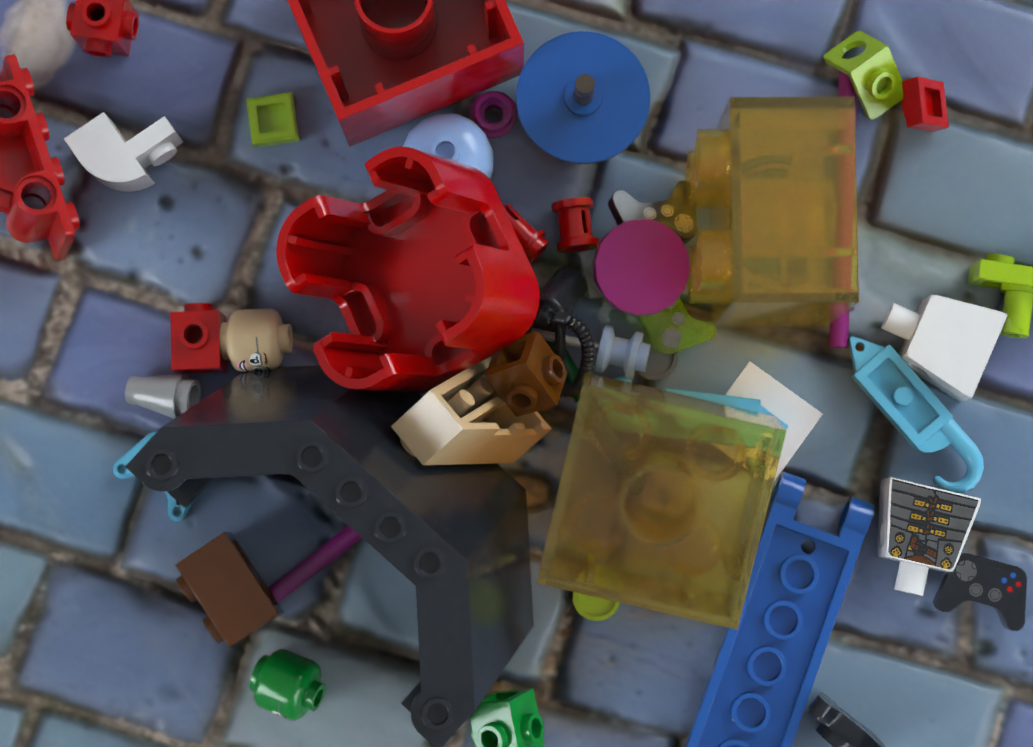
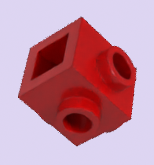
[66,0,139,58]

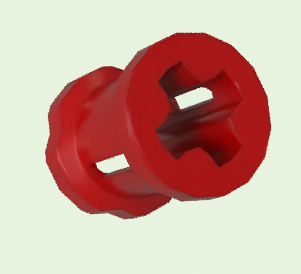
[551,197,599,253]

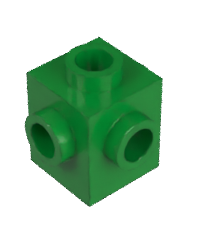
[470,688,545,747]

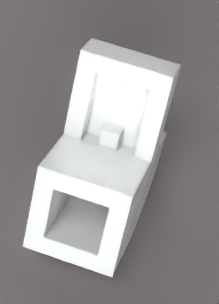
[64,112,183,192]

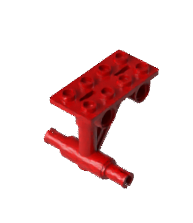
[0,54,80,262]

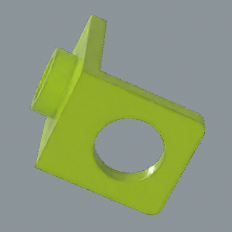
[823,31,903,120]

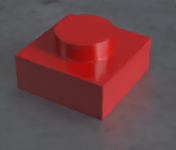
[901,77,949,132]

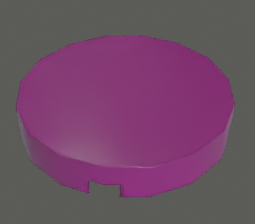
[592,218,690,315]

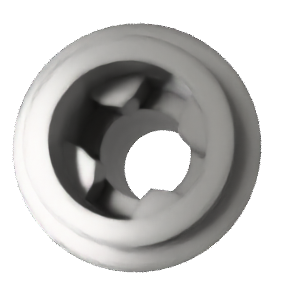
[125,373,201,419]

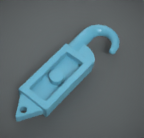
[848,336,984,494]

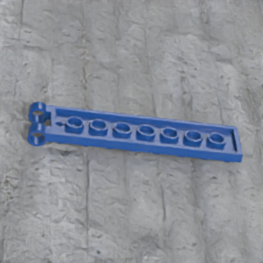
[685,471,875,747]

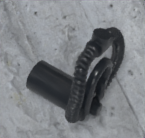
[492,267,596,398]

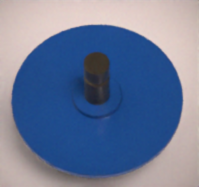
[516,31,650,164]

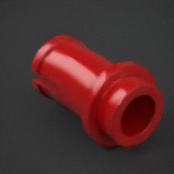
[504,203,550,263]

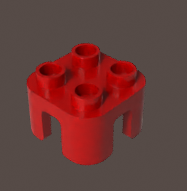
[276,146,540,393]

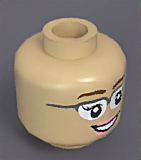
[220,308,293,371]

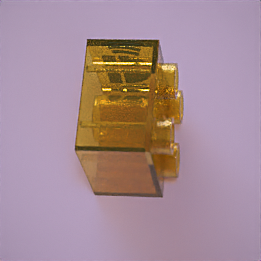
[685,97,859,329]
[537,372,786,630]

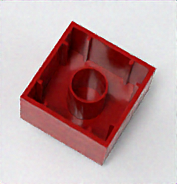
[287,0,524,147]

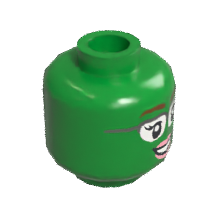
[249,649,326,721]

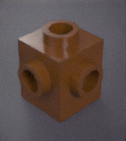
[485,330,568,417]

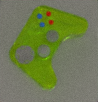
[636,297,716,354]

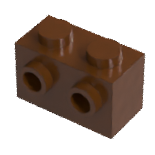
[175,532,284,647]

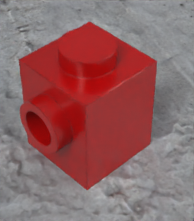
[170,303,227,374]

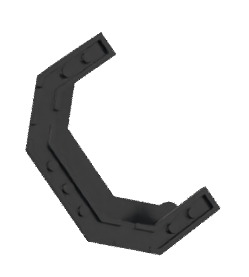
[125,365,534,747]

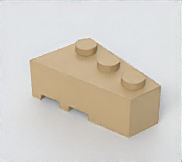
[391,356,552,465]

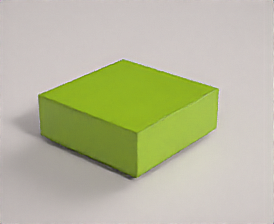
[246,92,301,148]

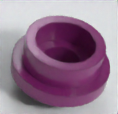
[470,91,517,138]

